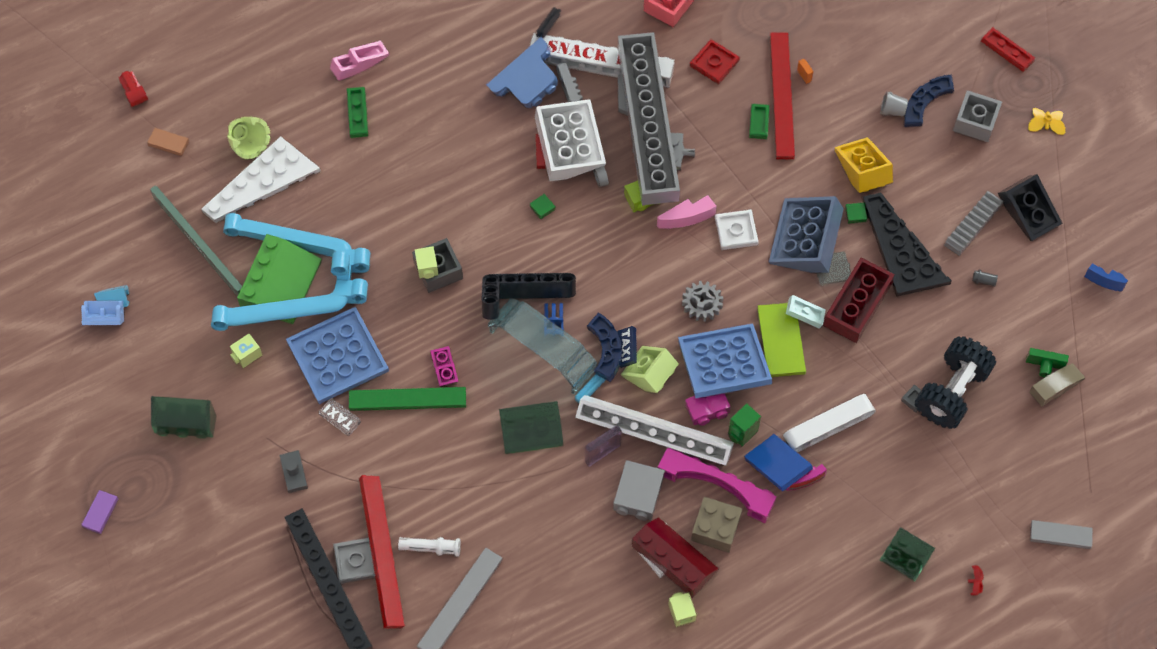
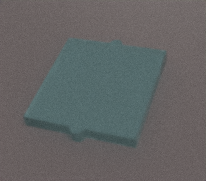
[817,251,851,285]

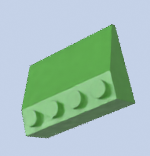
[237,234,322,324]

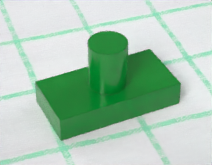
[1026,348,1069,378]

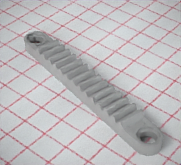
[556,62,609,187]

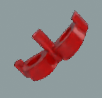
[968,565,984,596]

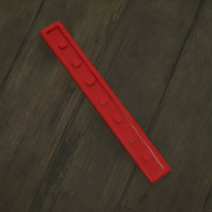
[770,32,795,159]
[359,475,405,629]

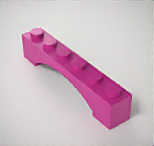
[658,447,777,523]

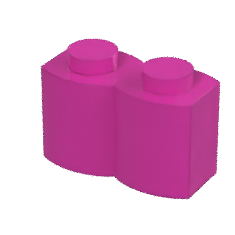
[685,393,731,426]

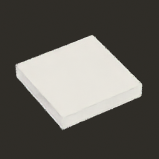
[715,210,758,250]

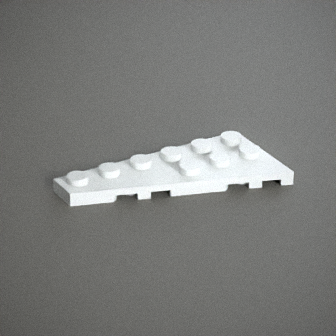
[202,136,321,223]

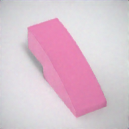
[330,41,389,81]
[657,195,716,229]

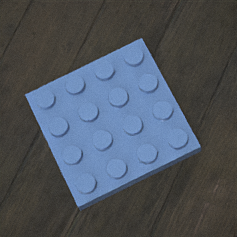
[286,307,389,404]
[678,323,772,398]

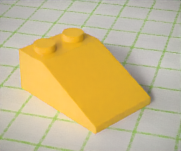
[835,137,893,193]

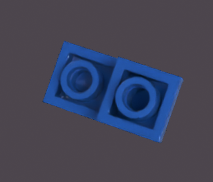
[1084,263,1128,292]

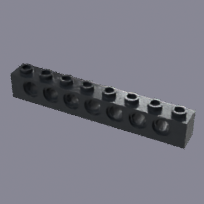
[284,508,373,649]

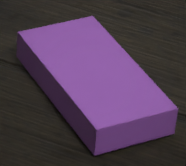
[82,490,118,534]

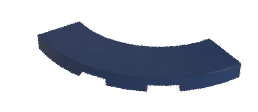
[904,74,954,127]
[587,312,622,382]

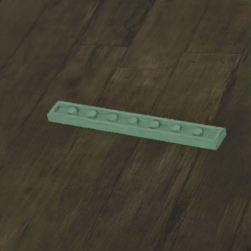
[150,186,242,297]

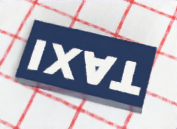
[617,326,637,368]

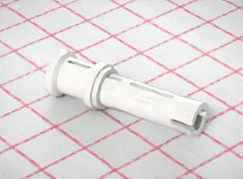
[398,537,461,557]

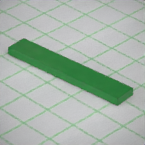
[349,387,466,411]

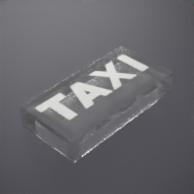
[318,398,361,436]

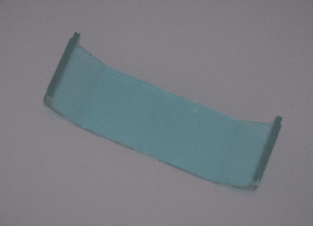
[488,299,597,394]

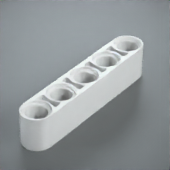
[783,394,876,452]

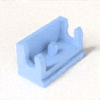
[81,300,124,325]

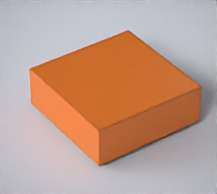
[797,59,814,84]

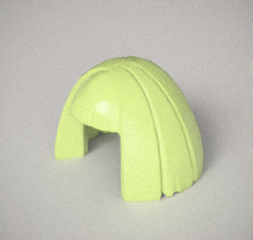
[227,116,270,159]

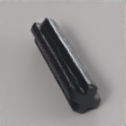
[536,7,561,38]

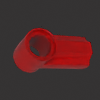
[118,71,148,107]

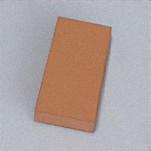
[147,128,189,156]

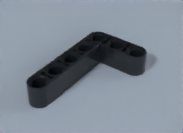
[481,273,576,320]

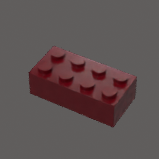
[823,257,895,344]

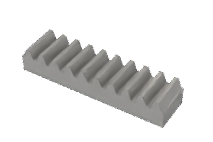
[944,191,1004,256]

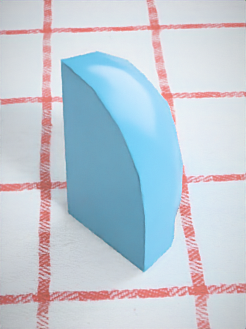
[94,285,129,307]

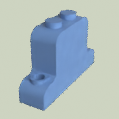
[486,37,558,108]

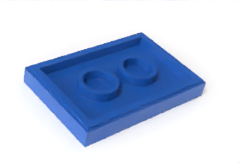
[744,434,813,492]

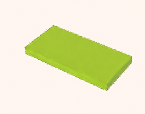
[757,303,806,377]

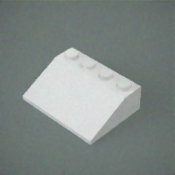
[535,99,606,182]

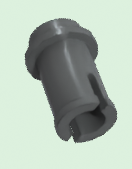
[972,269,998,287]

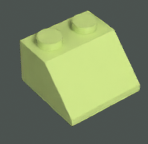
[621,346,679,393]

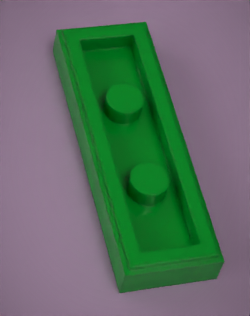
[347,87,369,138]

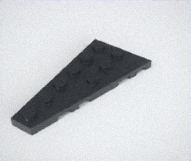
[862,193,952,297]

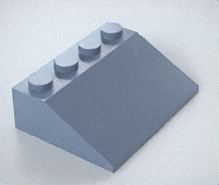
[769,196,844,273]

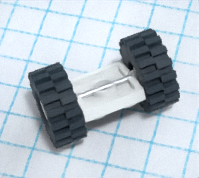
[915,336,997,429]

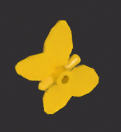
[1028,108,1066,135]

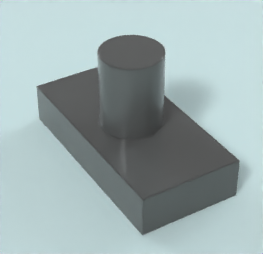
[279,450,308,493]

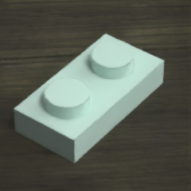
[786,295,826,328]

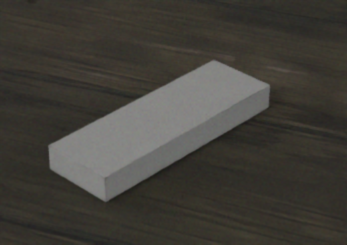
[1030,520,1093,549]

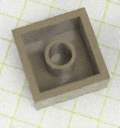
[691,497,743,553]

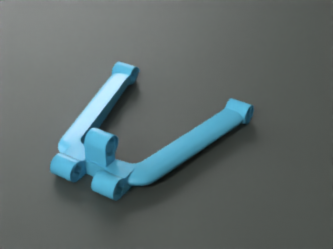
[211,213,371,331]

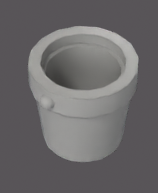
[880,91,908,117]

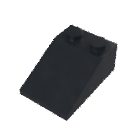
[998,174,1063,241]

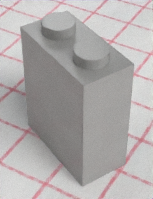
[613,460,665,521]

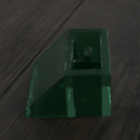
[880,527,935,582]

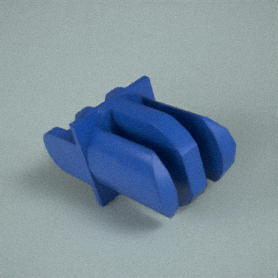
[544,303,564,337]

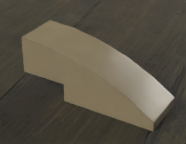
[1030,363,1085,407]

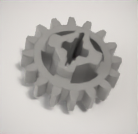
[682,281,723,322]

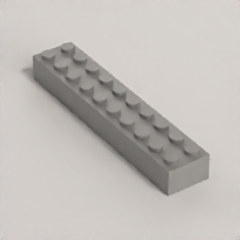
[618,32,680,205]

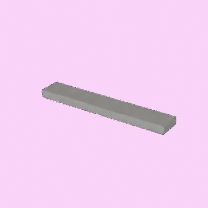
[417,548,503,649]

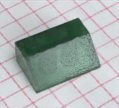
[151,396,217,439]
[499,401,564,454]

